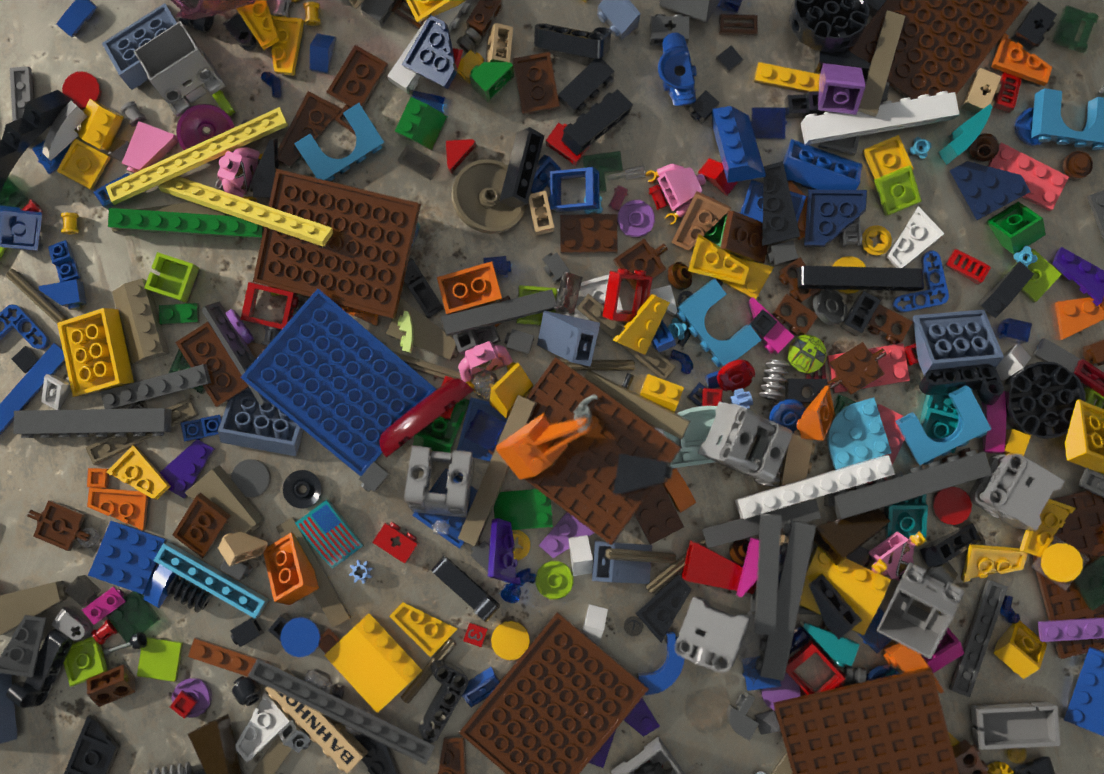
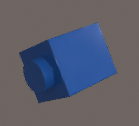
[38,279,87,310]

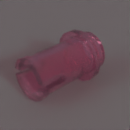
[608,185,628,211]

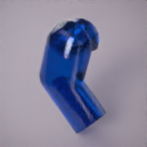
[261,72,282,98]
[670,349,694,374]
[1000,595,1020,623]

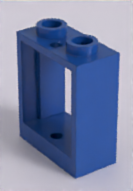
[548,167,600,213]

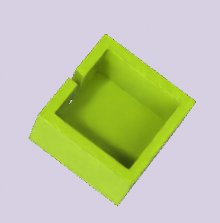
[144,252,199,303]

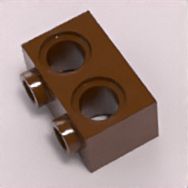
[466,0,503,39]
[778,257,821,303]
[771,294,818,336]
[866,304,913,344]
[87,665,135,707]
[952,739,989,774]

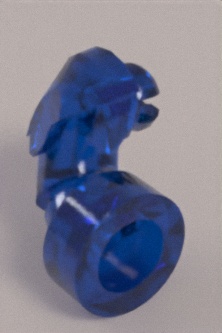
[501,568,536,603]

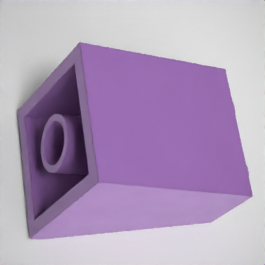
[818,63,865,115]

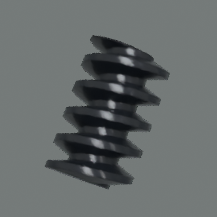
[167,575,213,613]

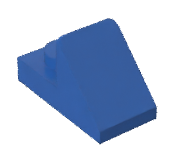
[651,320,676,353]

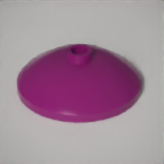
[176,104,235,161]

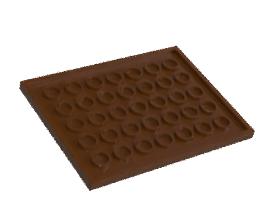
[848,0,1029,100]
[253,169,421,318]
[459,612,649,774]

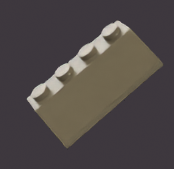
[112,278,170,365]

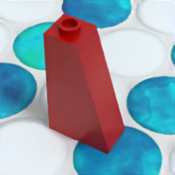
[682,540,757,594]

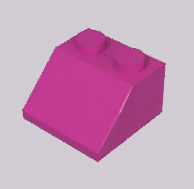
[921,627,964,673]

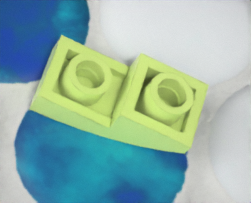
[398,311,414,354]

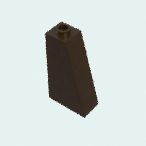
[813,508,890,566]
[188,714,241,774]

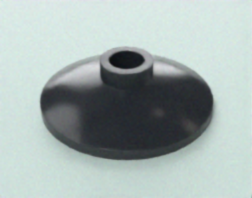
[283,470,322,509]

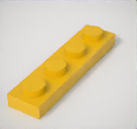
[754,62,820,93]

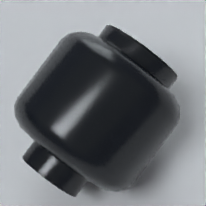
[232,676,261,706]

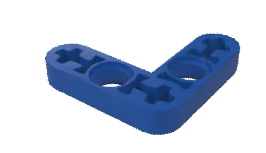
[892,251,949,313]
[0,304,50,350]

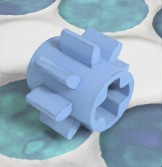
[730,388,753,409]
[349,560,374,584]

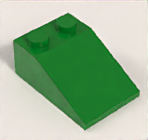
[413,388,470,453]
[494,489,553,530]

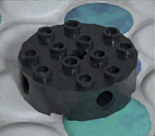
[789,0,870,54]
[1003,362,1086,439]

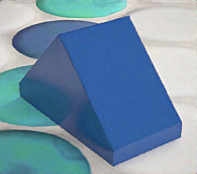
[310,33,336,74]

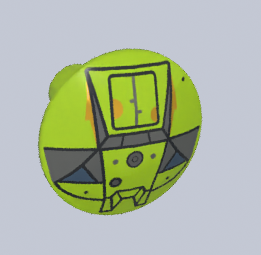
[788,335,827,373]

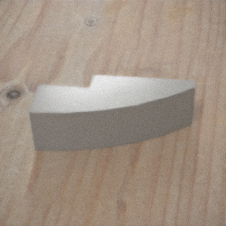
[42,101,88,161]

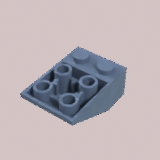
[537,311,600,367]
[592,540,652,584]

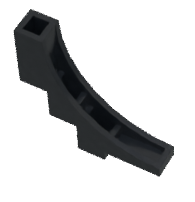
[0,90,73,195]

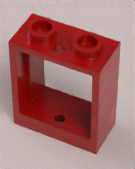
[603,268,653,322]
[240,282,299,329]
[786,639,845,695]

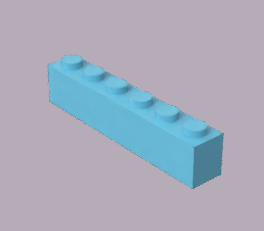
[153,542,270,618]

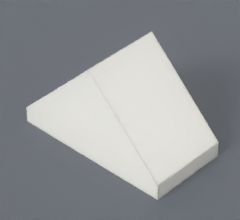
[650,285,677,317]
[996,343,1031,382]
[41,374,71,410]
[568,535,593,576]
[582,604,608,646]

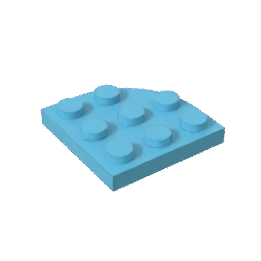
[827,397,892,469]

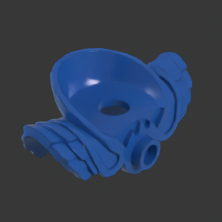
[658,33,697,106]

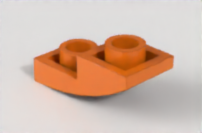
[663,468,696,513]

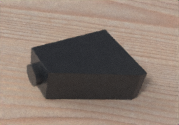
[613,454,672,495]

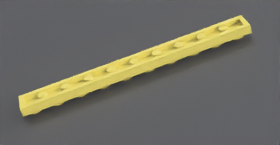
[106,107,288,205]
[158,176,333,247]

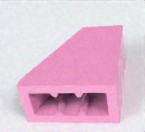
[122,121,178,173]

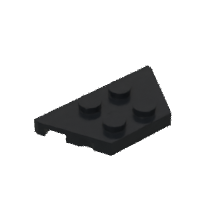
[64,715,119,774]

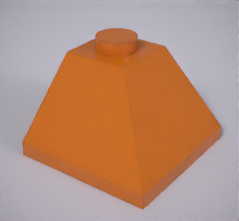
[797,386,835,441]

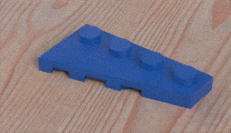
[1064,647,1104,736]

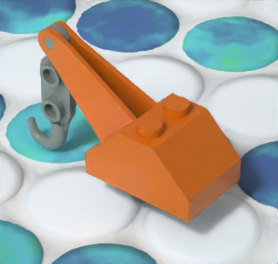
[496,395,598,479]

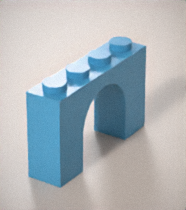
[1031,88,1104,150]
[294,103,384,181]
[677,279,761,368]
[895,385,991,465]

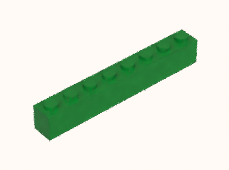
[108,208,264,239]

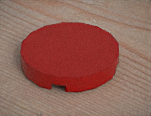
[62,71,101,110]
[717,360,755,392]
[932,487,972,525]

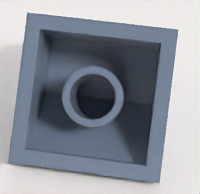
[597,0,641,40]

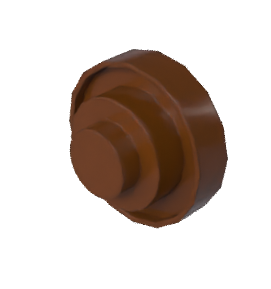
[970,133,999,162]
[1063,151,1093,180]
[668,262,692,290]
[729,539,749,566]

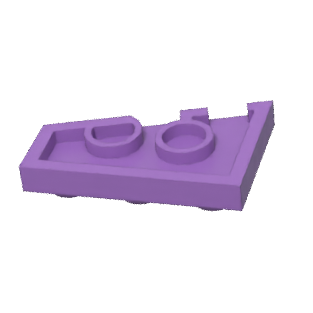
[539,512,594,558]

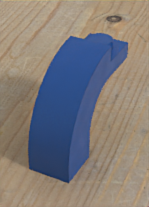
[638,632,684,695]

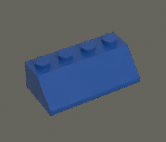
[712,106,766,183]
[783,139,862,190]

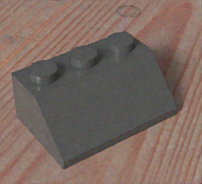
[659,0,720,23]

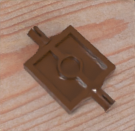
[613,238,668,291]
[827,342,887,395]
[27,500,91,551]

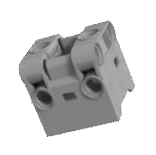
[133,21,226,117]
[698,402,792,482]
[405,446,475,518]
[969,454,1065,531]
[876,562,965,659]
[675,597,751,673]
[611,736,685,774]

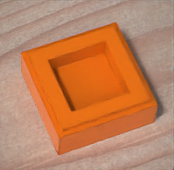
[87,468,109,488]

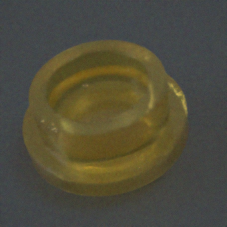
[1007,748,1027,764]

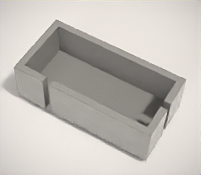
[971,702,1060,750]

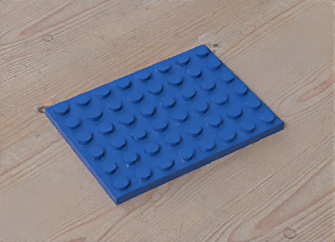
[240,289,436,476]

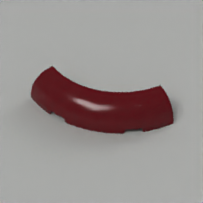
[379,379,473,458]

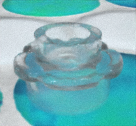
[431,520,451,535]

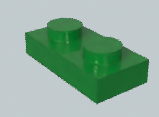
[159,303,200,325]

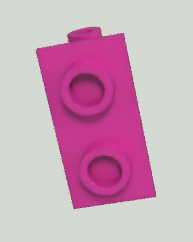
[82,586,126,625]

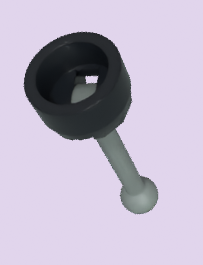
[103,632,147,655]

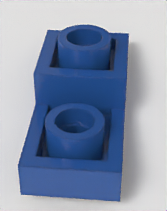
[56,0,98,37]
[48,240,81,282]
[180,415,221,442]
[144,564,176,608]

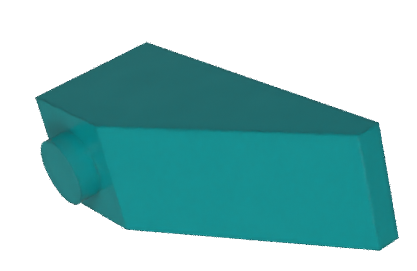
[800,621,860,667]

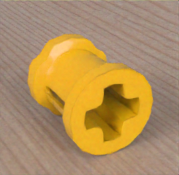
[303,2,321,26]
[61,213,79,235]

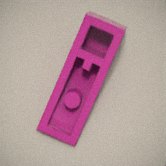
[747,297,795,355]
[736,537,759,597]

